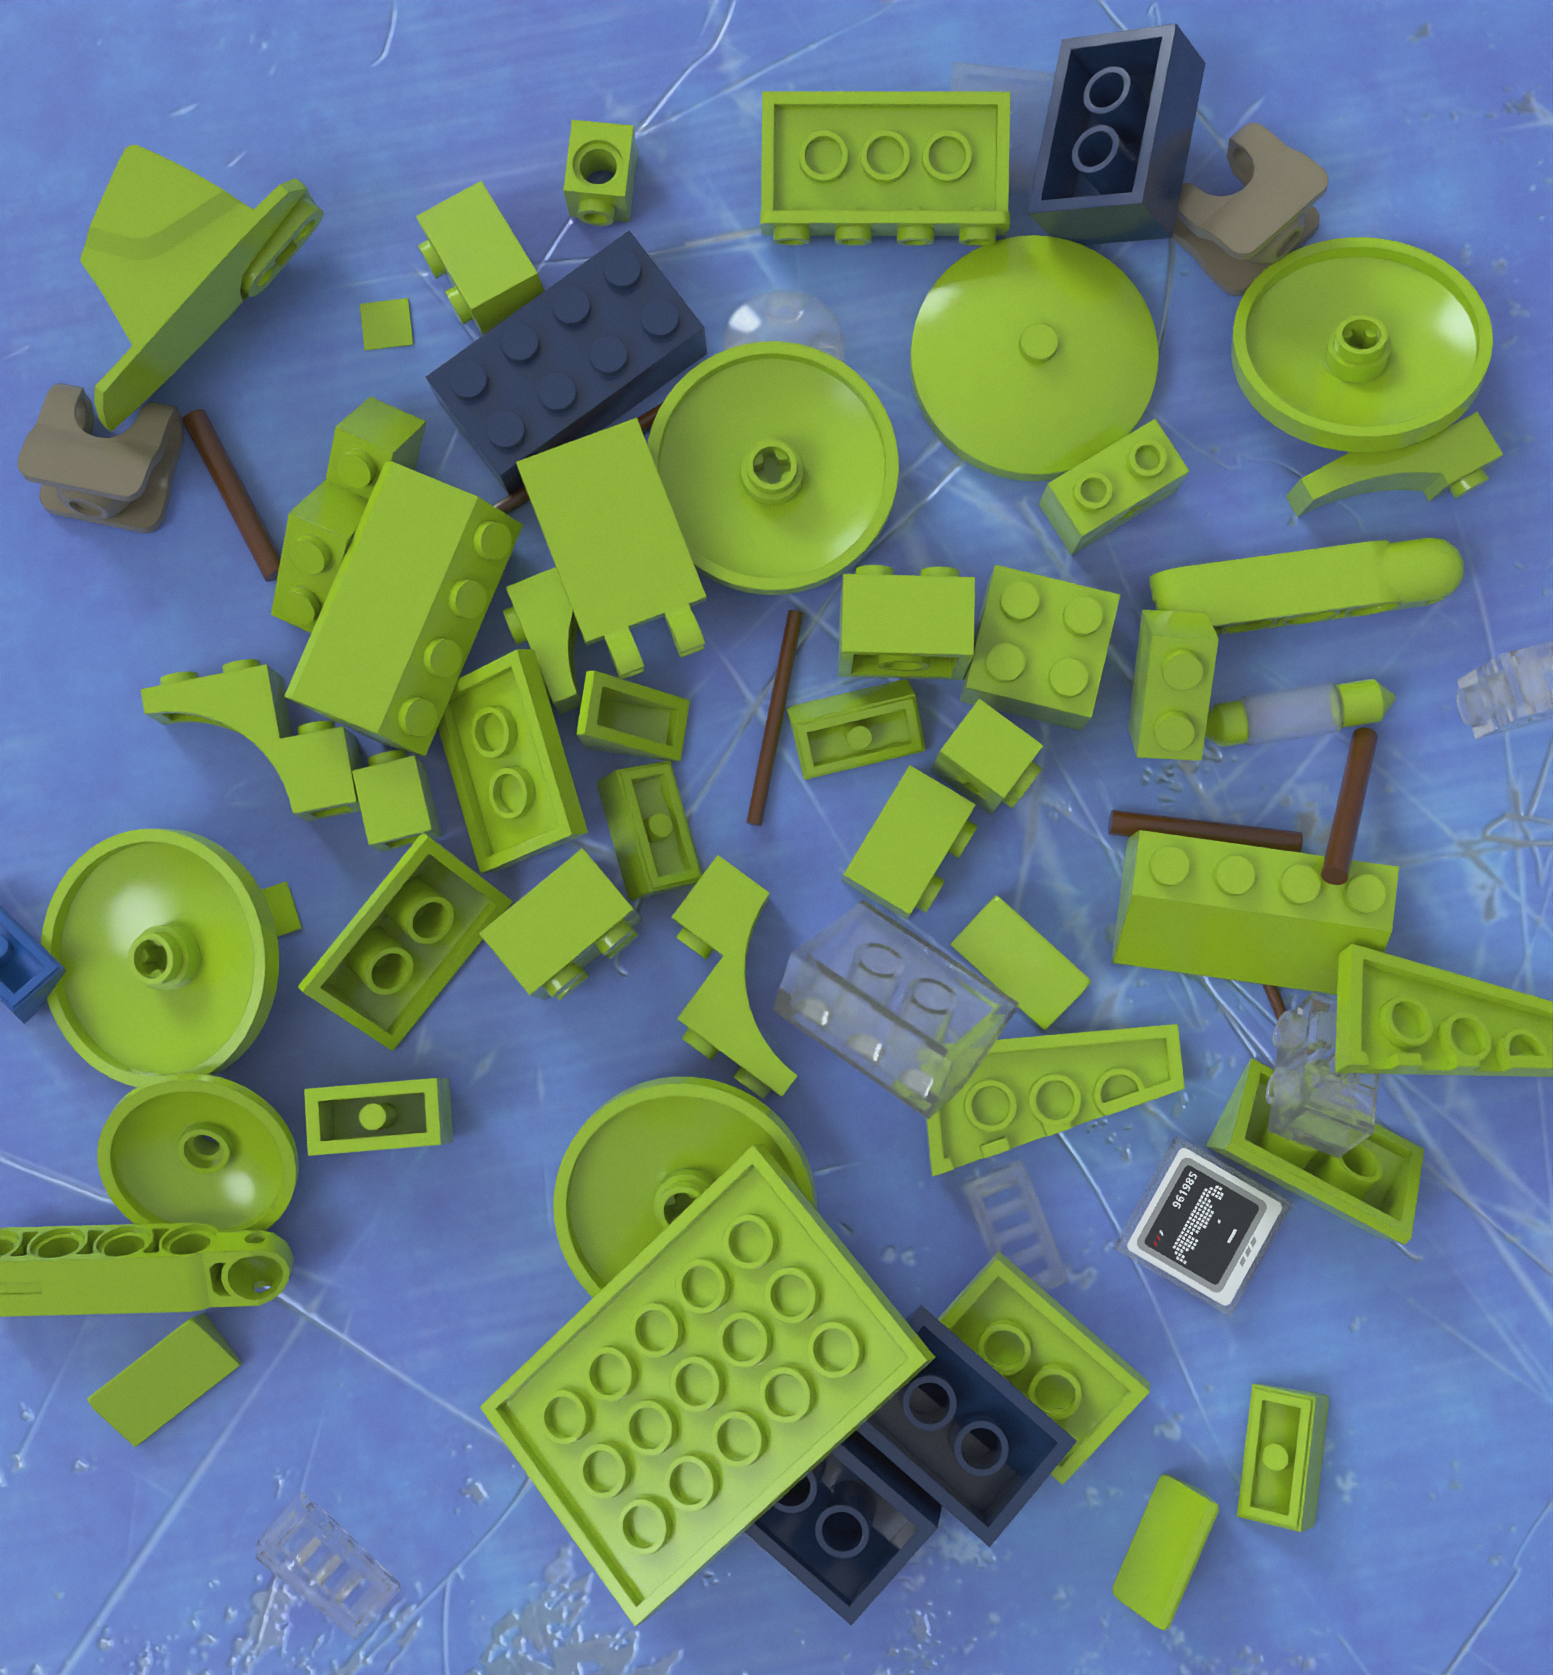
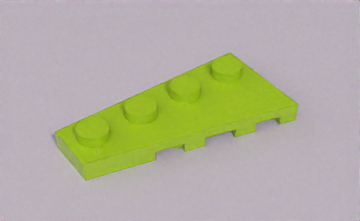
[1335,944,1553,1077]
[919,1024,1185,1177]

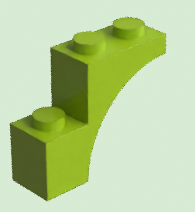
[271,396,426,633]
[502,567,582,714]
[140,659,362,822]
[671,855,797,1099]

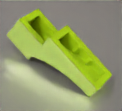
[1285,412,1503,517]

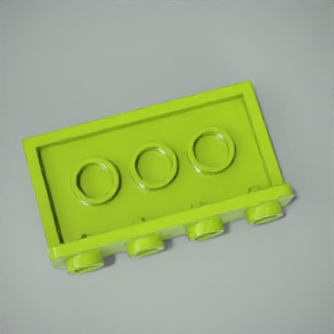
[760,91,1011,246]

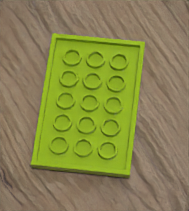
[480,1144,936,1627]

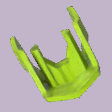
[80,145,323,432]

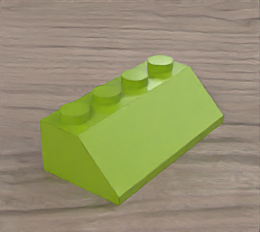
[284,461,523,757]
[1111,830,1399,996]

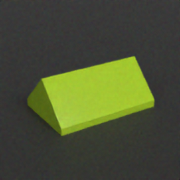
[298,832,513,1051]
[1206,1058,1424,1245]

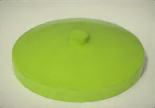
[910,235,1159,481]
[1231,237,1493,452]
[647,341,899,595]
[40,828,279,1087]
[553,1077,817,1298]

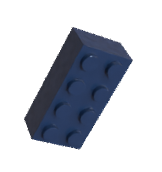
[426,230,707,495]

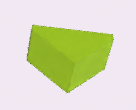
[576,670,690,762]

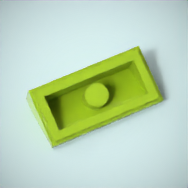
[787,679,926,780]
[597,760,702,901]
[950,895,1092,1031]
[86,1312,242,1447]
[1237,1383,1329,1532]
[1112,1474,1220,1631]

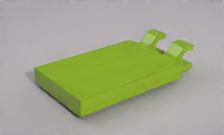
[516,418,707,679]

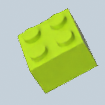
[838,565,975,680]
[959,565,1120,731]
[479,848,642,1001]

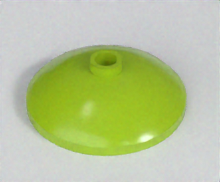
[97,1073,299,1231]

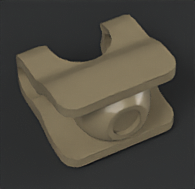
[1173,123,1328,296]
[18,383,184,533]

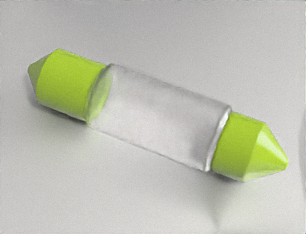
[1205,679,1396,747]

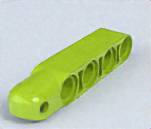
[1149,538,1464,636]
[0,1222,294,1317]

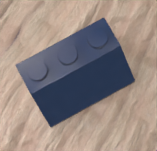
[857,1305,1077,1547]
[745,1430,942,1625]

